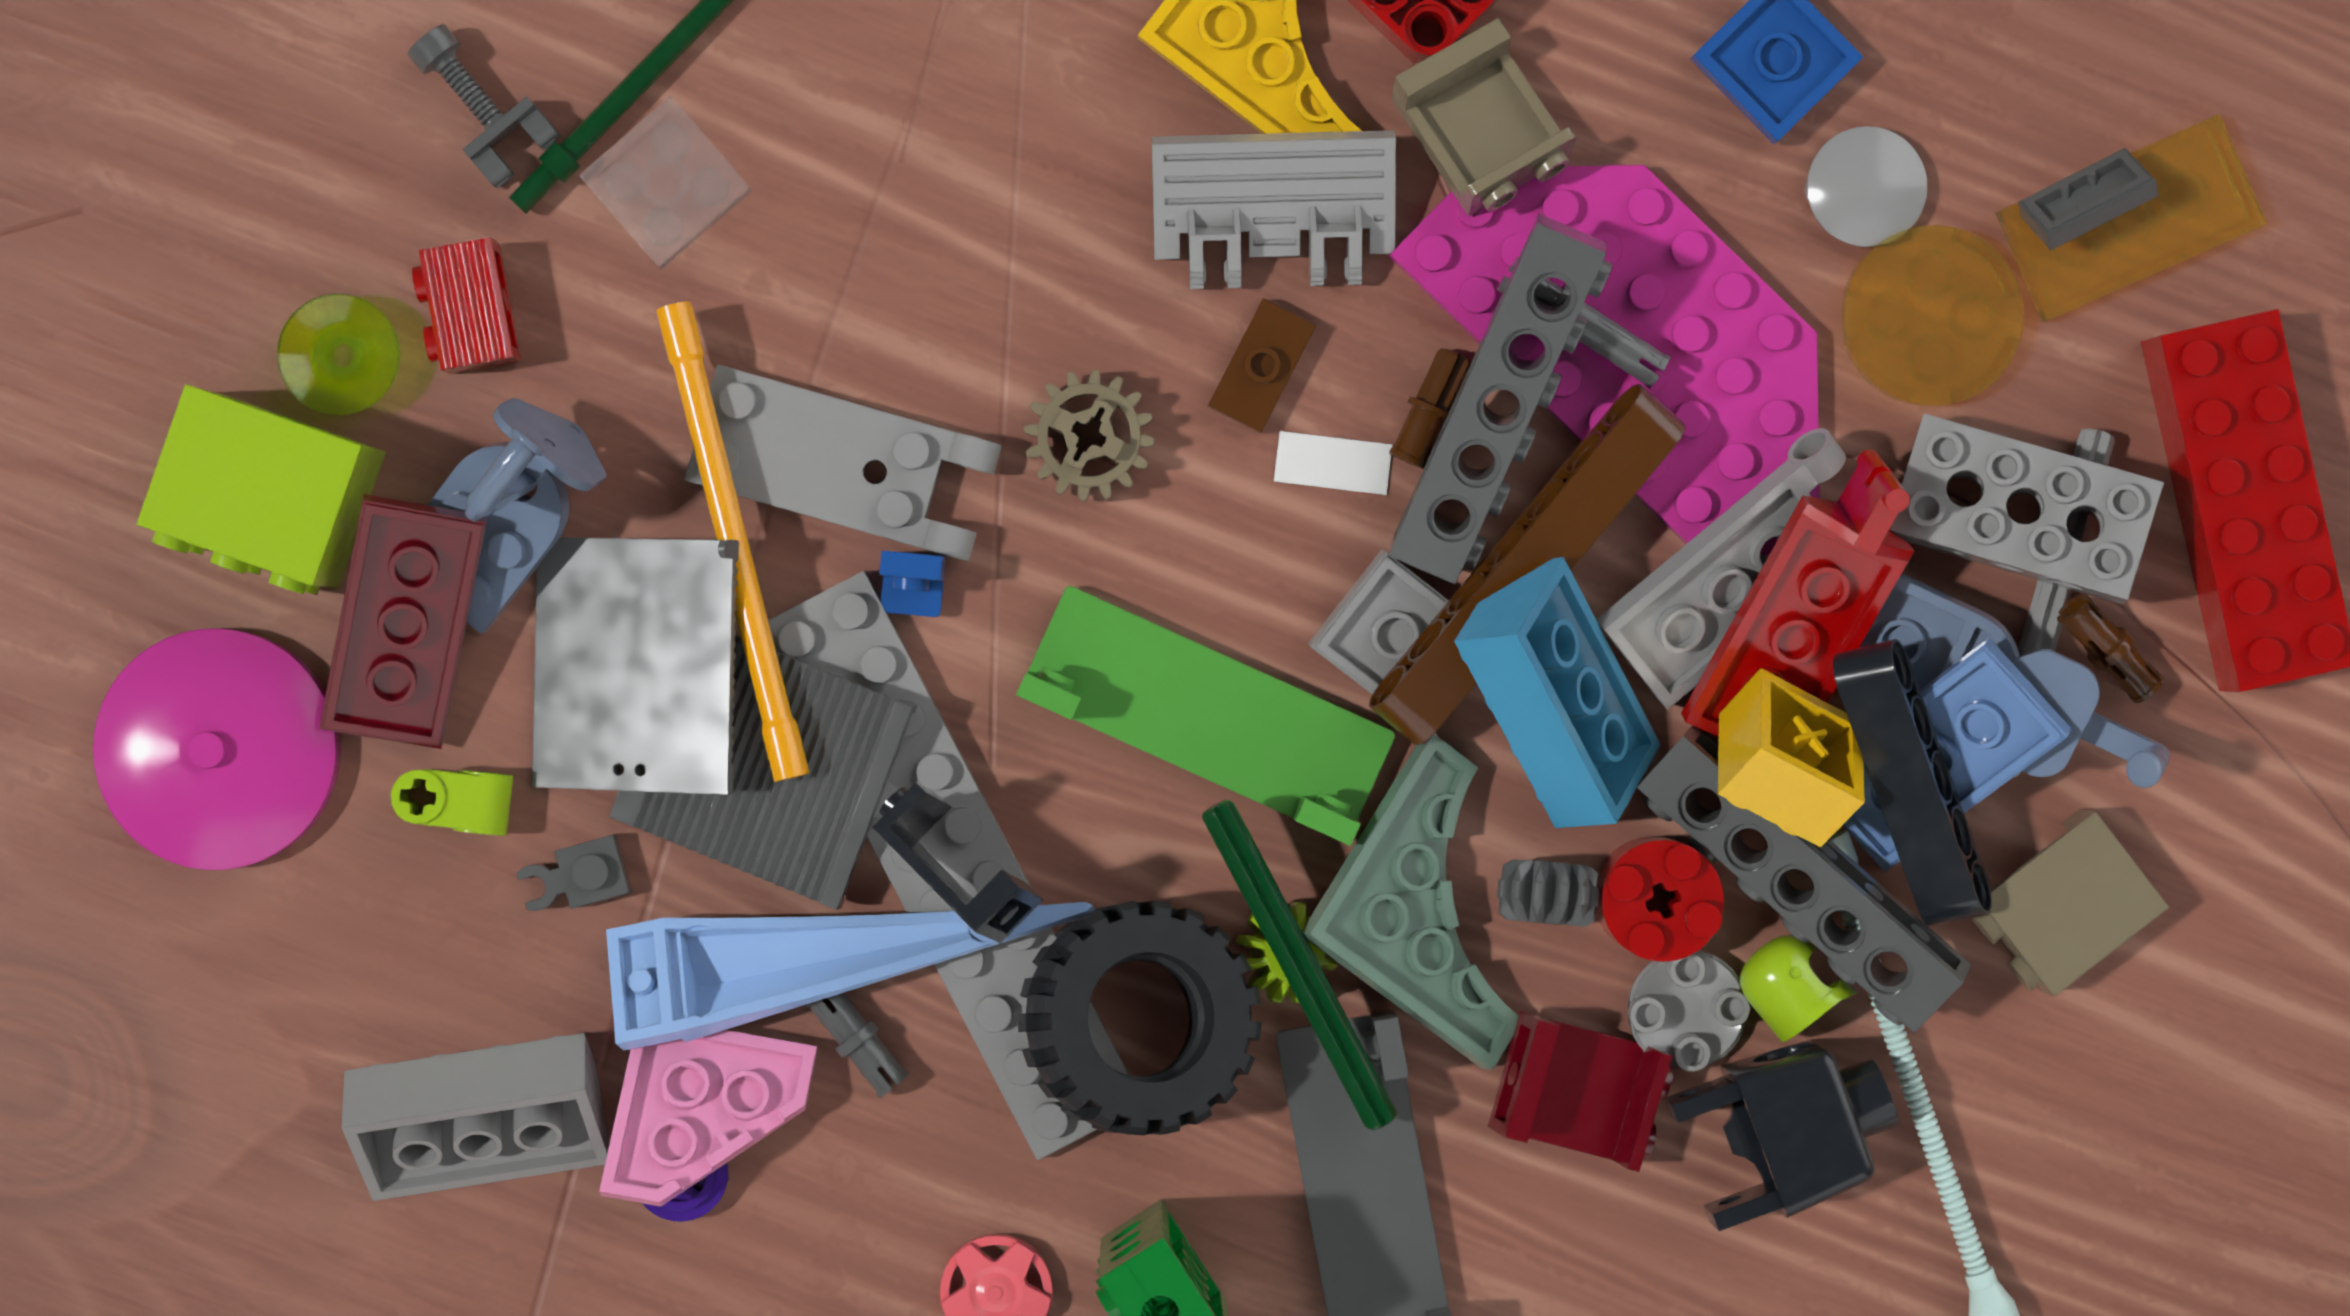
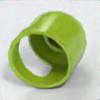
[1740,934,1857,1043]

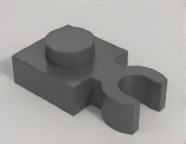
[517,834,632,911]

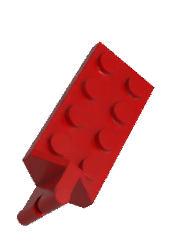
[1681,449,1914,737]

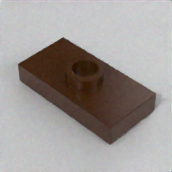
[1207,298,1316,434]

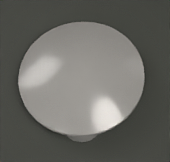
[1804,126,1927,249]
[1627,951,1750,1072]

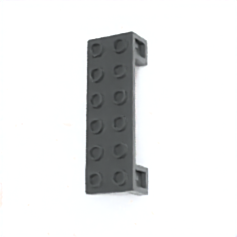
[1276,1010,1453,1316]

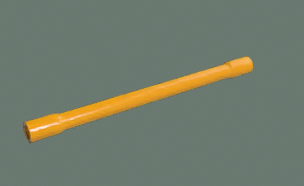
[656,301,810,782]

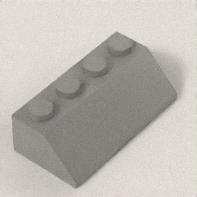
[342,1033,609,1201]

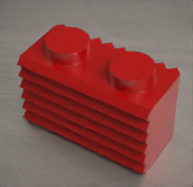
[412,237,521,374]

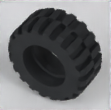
[1018,900,1262,1136]

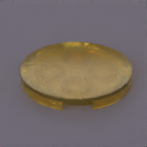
[1842,225,2024,406]

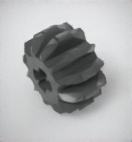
[1497,859,1600,927]

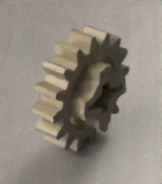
[1023,370,1155,502]

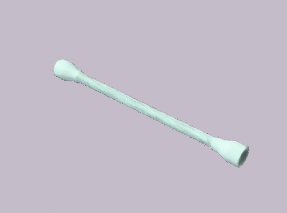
[1830,830,2020,1316]

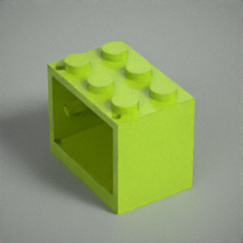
[136,384,386,595]

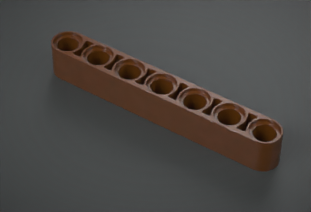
[1369,384,1686,745]

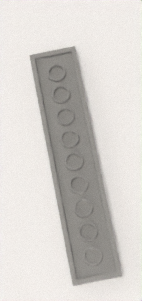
[768,571,1130,1161]

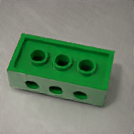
[1095,1199,1229,1316]

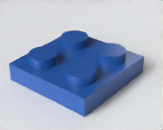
[1690,0,1863,145]

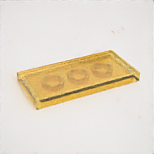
[1995,114,2267,322]

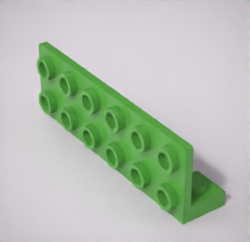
[1016,586,1395,846]

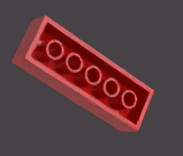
[2140,309,2350,692]

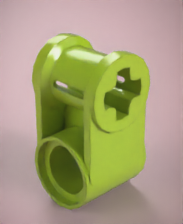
[390,769,513,836]

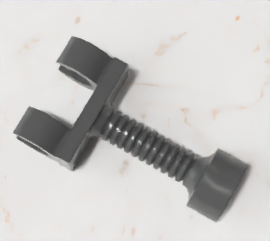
[407,24,561,189]

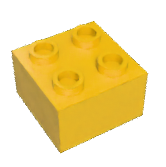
[1718,668,1865,848]

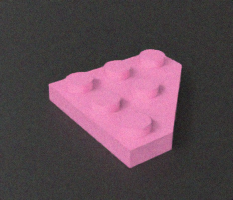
[599,1030,817,1207]

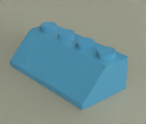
[1454,557,1661,828]

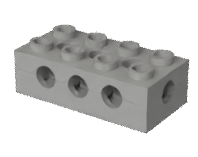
[1889,413,2164,605]

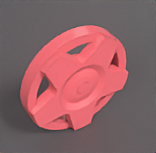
[940,1234,1053,1316]

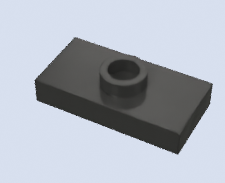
[2018,148,2159,251]

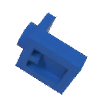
[879,550,946,617]

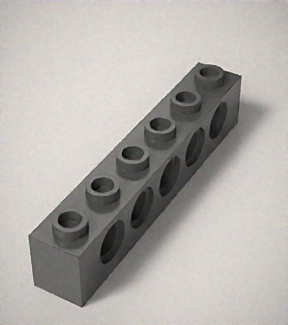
[1388,213,1613,584]
[1637,726,1972,1033]

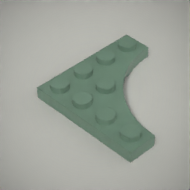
[1302,734,1519,1070]

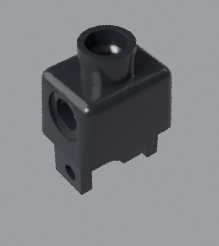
[1664,1041,1899,1231]

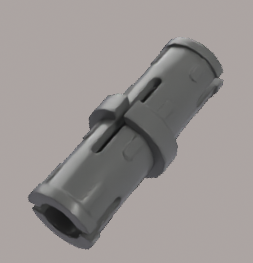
[806,993,910,1098]

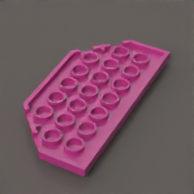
[1389,165,1820,555]

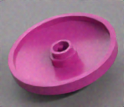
[93,628,341,870]

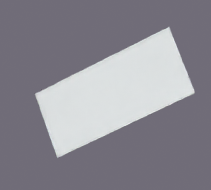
[1273,431,1392,495]

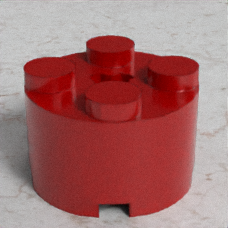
[1596,836,1724,962]

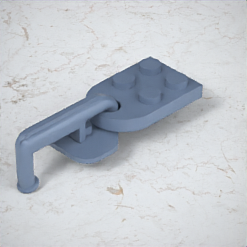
[1859,573,2170,788]

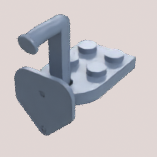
[428,398,607,634]

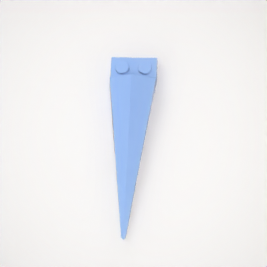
[606,902,1095,1051]

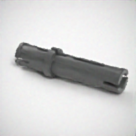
[1496,257,1671,389]

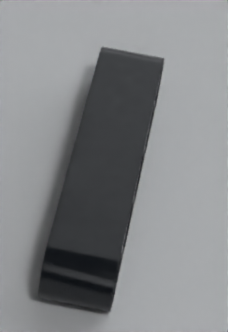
[1833,639,1992,927]

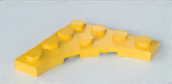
[1138,0,1362,134]

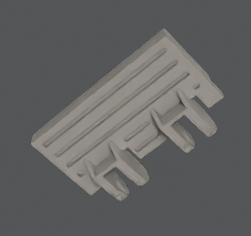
[1151,130,1396,289]

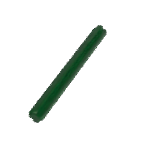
[1202,800,1397,1131]

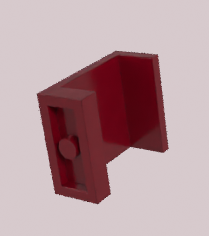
[1487,1010,1673,1172]

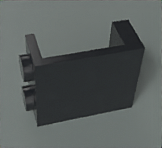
[872,783,1043,943]

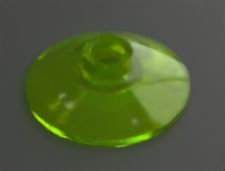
[277,294,400,415]

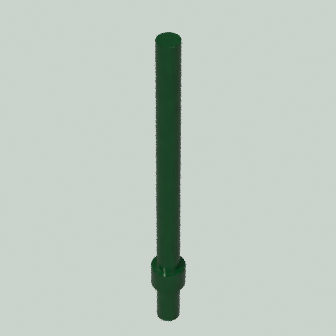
[509,0,734,214]

